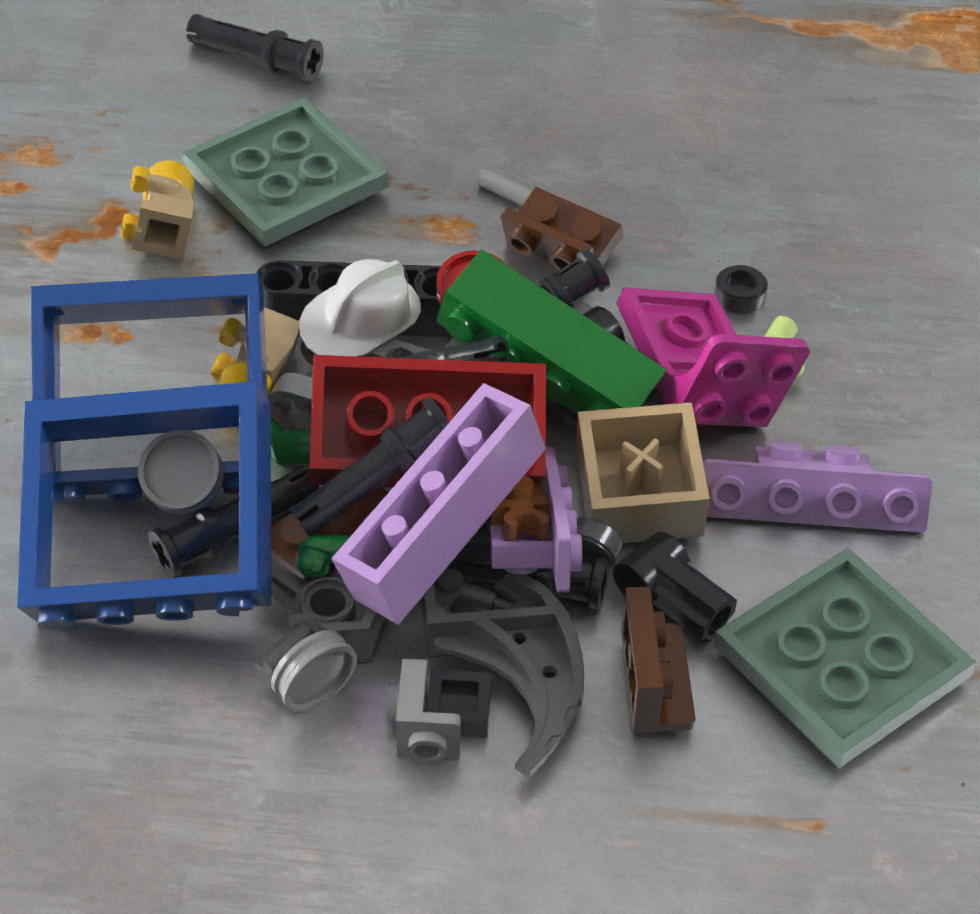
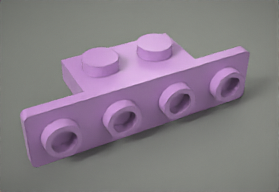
[703,441,932,533]
[487,447,582,592]

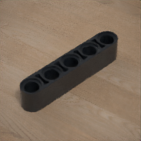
[256,260,453,337]

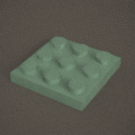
[182,97,389,247]
[713,548,976,768]

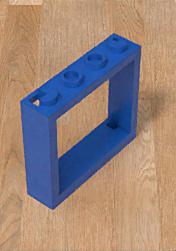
[31,273,268,504]
[17,381,272,629]

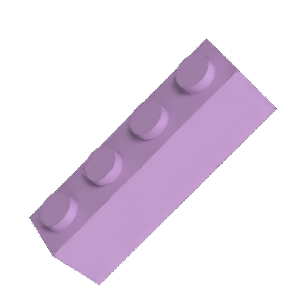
[331,383,546,625]

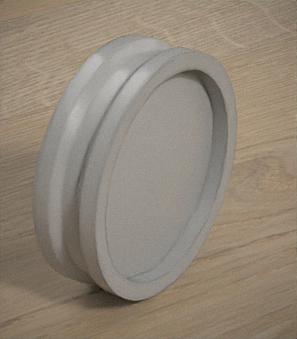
[138,430,224,515]
[271,630,357,712]

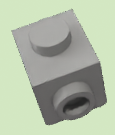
[386,659,461,762]

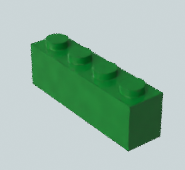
[436,249,667,415]

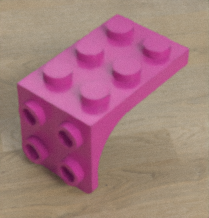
[616,287,810,427]

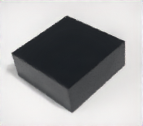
[426,669,492,738]

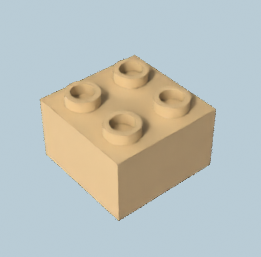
[576,402,710,543]

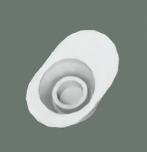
[299,259,421,356]

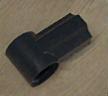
[613,532,737,641]

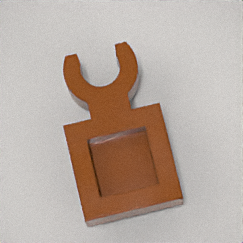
[487,476,550,541]

